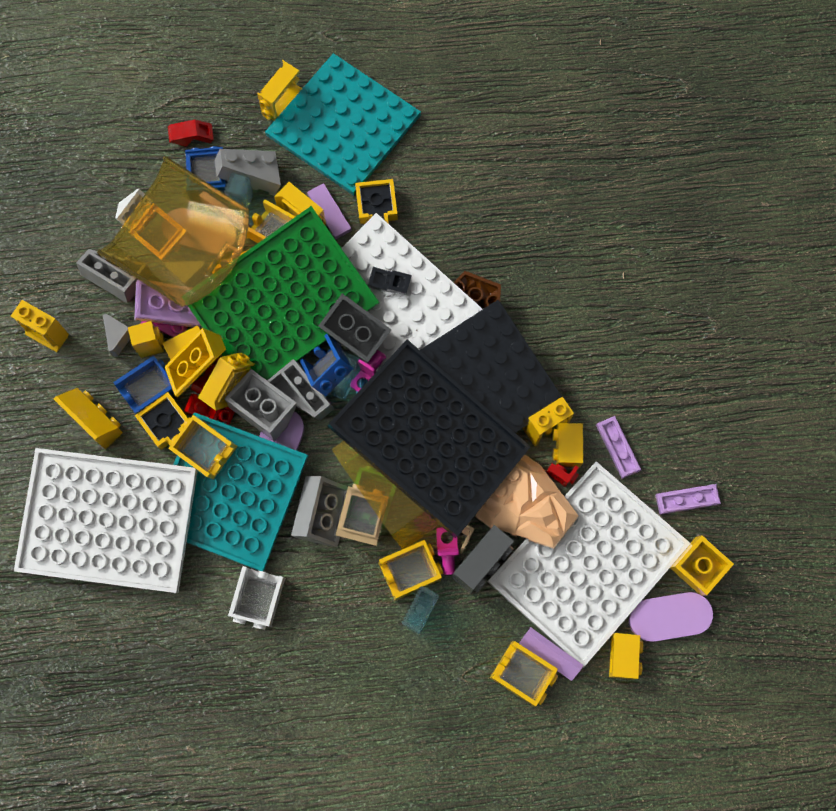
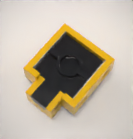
[355,179,398,224]
[135,392,187,450]

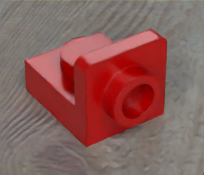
[546,463,579,487]

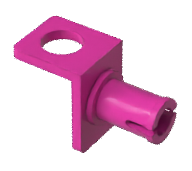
[350,350,386,392]
[436,527,459,575]

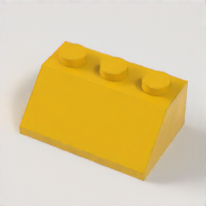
[165,328,226,397]
[54,388,123,450]

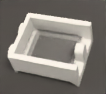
[228,566,286,630]

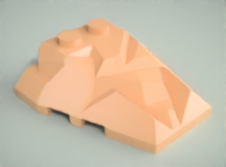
[475,455,579,549]

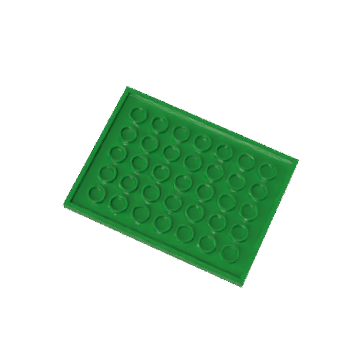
[182,206,380,380]

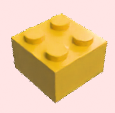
[670,535,734,596]

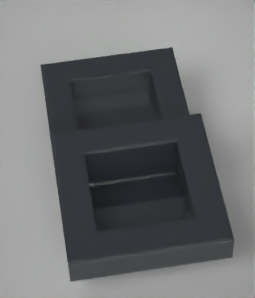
[368,267,412,295]

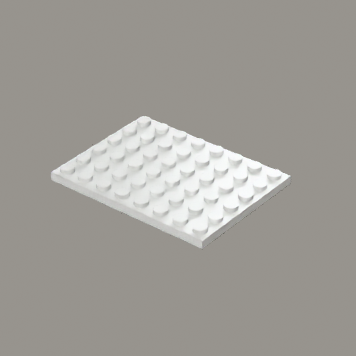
[341,213,483,372]
[14,448,198,593]
[488,462,691,668]

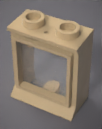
[336,484,389,546]

